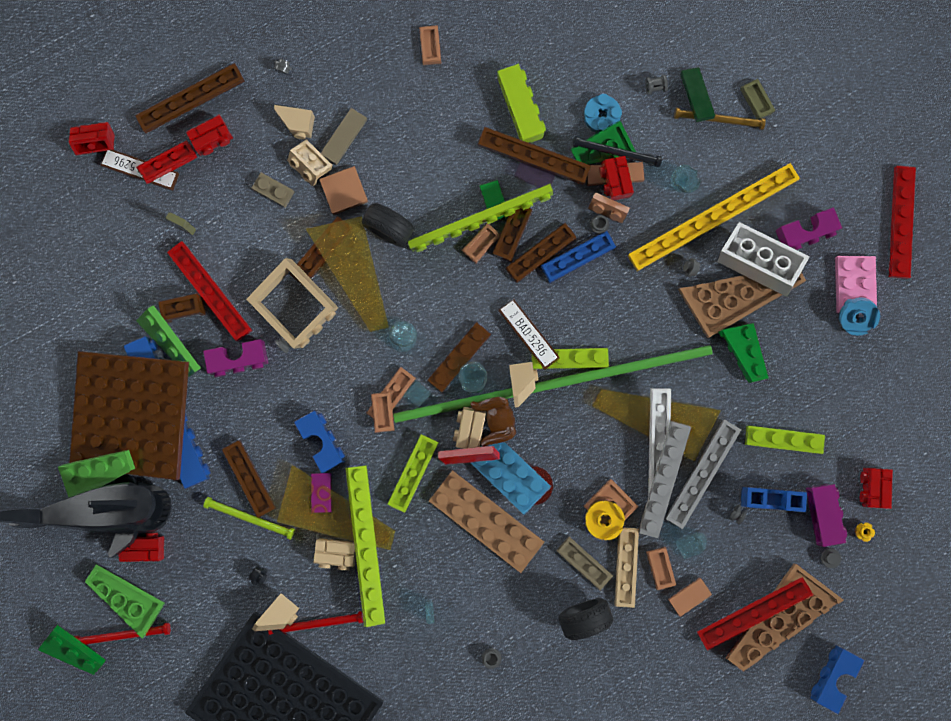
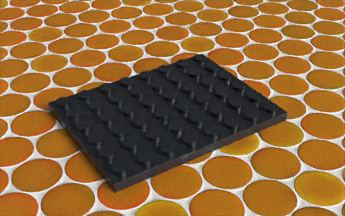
[185,611,384,721]

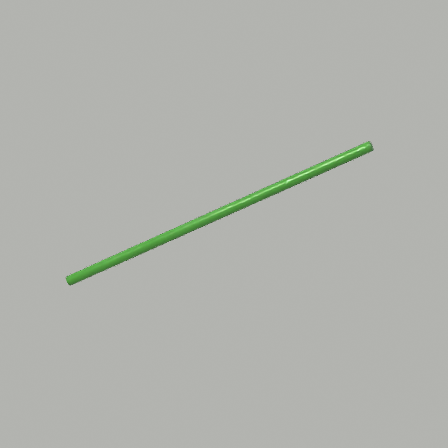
[393,345,713,423]

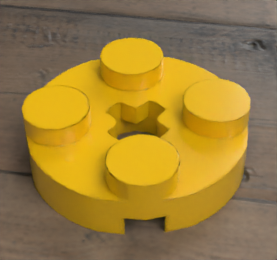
[585,501,625,540]

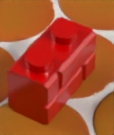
[186,114,233,156]
[69,122,115,155]
[599,156,634,201]
[859,468,893,509]
[119,532,164,562]

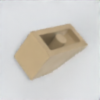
[274,105,315,139]
[509,362,538,407]
[252,594,299,631]

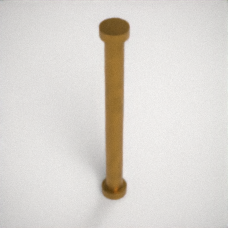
[674,107,766,130]

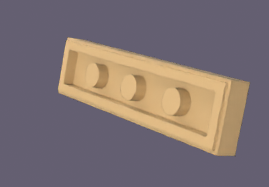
[614,527,639,608]

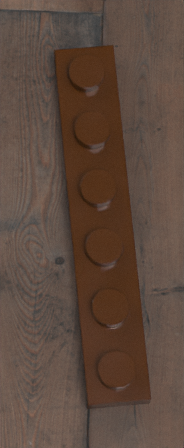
[135,63,245,133]
[478,127,591,185]

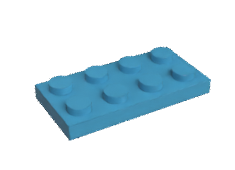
[470,442,551,515]

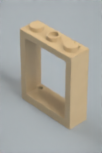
[246,258,338,349]

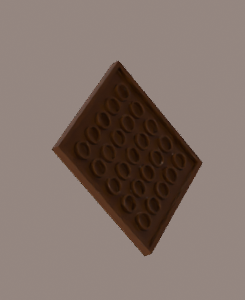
[69,351,189,480]

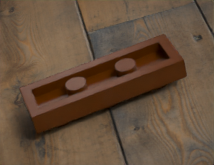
[493,208,533,262]

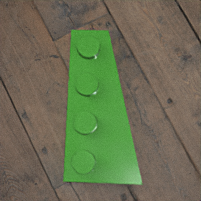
[136,305,200,377]
[58,450,135,498]
[85,564,165,639]

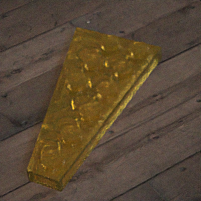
[306,216,389,332]
[592,389,721,461]
[277,465,396,550]

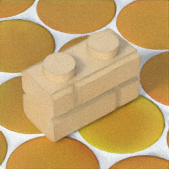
[453,407,486,449]
[314,538,356,570]

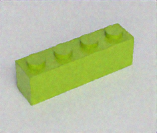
[497,64,546,143]

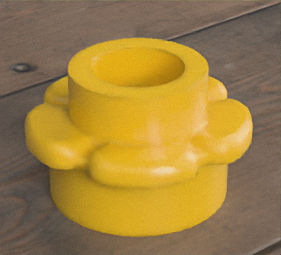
[855,522,875,542]

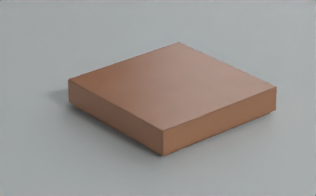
[319,166,368,215]
[584,479,638,525]

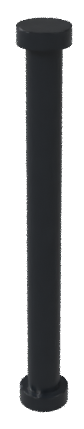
[573,136,662,167]

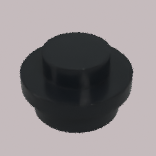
[249,566,267,585]

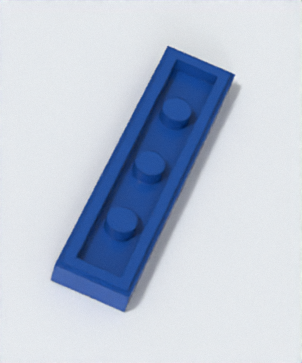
[541,231,616,283]

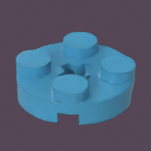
[584,94,622,133]
[839,298,880,336]

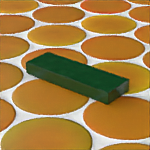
[680,67,715,122]

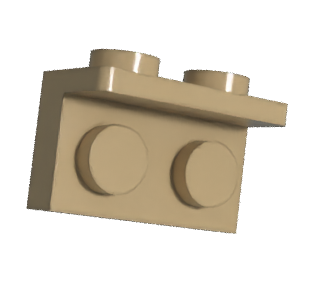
[287,139,332,186]

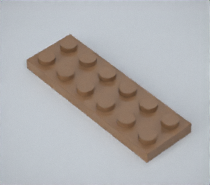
[429,470,544,573]

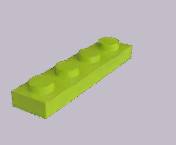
[532,348,609,369]
[745,426,825,454]
[387,434,439,513]

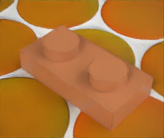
[588,192,630,223]

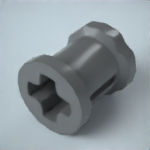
[645,74,668,94]

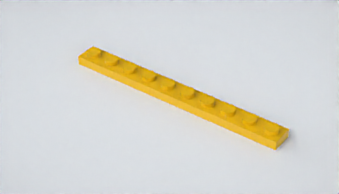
[627,163,800,271]

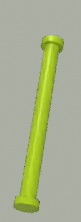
[203,497,295,540]

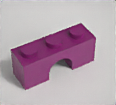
[776,207,842,250]
[203,339,269,377]

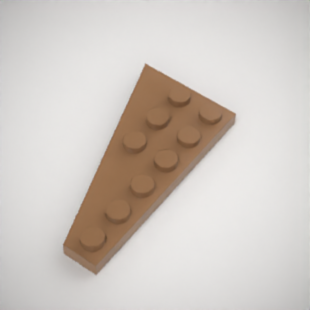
[678,273,806,338]
[726,563,844,672]

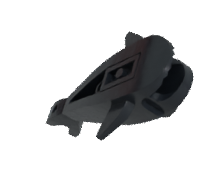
[0,474,172,558]

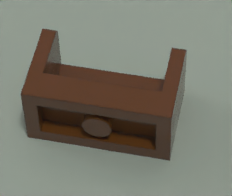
[158,294,206,323]

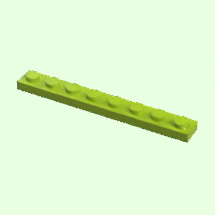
[408,184,553,252]
[345,465,385,627]

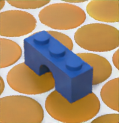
[294,411,345,473]
[741,487,807,512]
[810,645,865,714]

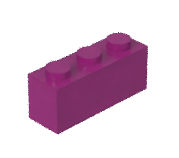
[806,484,847,547]

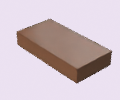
[419,25,441,65]
[462,223,501,264]
[371,392,395,433]
[646,547,676,590]
[668,577,712,617]

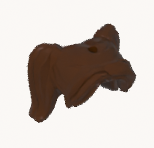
[470,396,516,447]

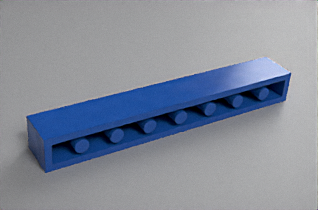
[124,336,211,489]

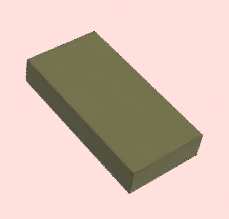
[740,79,776,120]
[166,212,196,235]

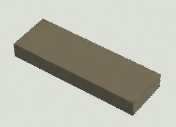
[321,108,367,165]
[556,536,613,591]

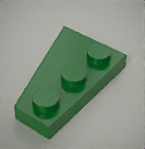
[570,121,636,164]
[718,323,768,383]
[38,625,106,675]

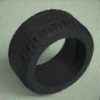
[362,203,414,247]
[559,598,614,640]

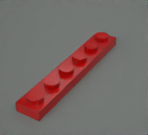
[889,166,916,279]
[167,241,252,342]
[697,577,814,651]

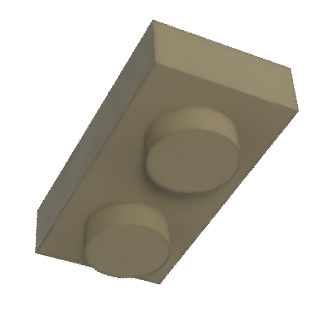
[252,172,294,208]

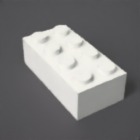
[718,222,810,297]

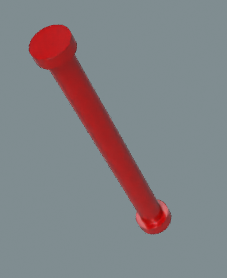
[268,611,363,635]
[74,623,171,645]

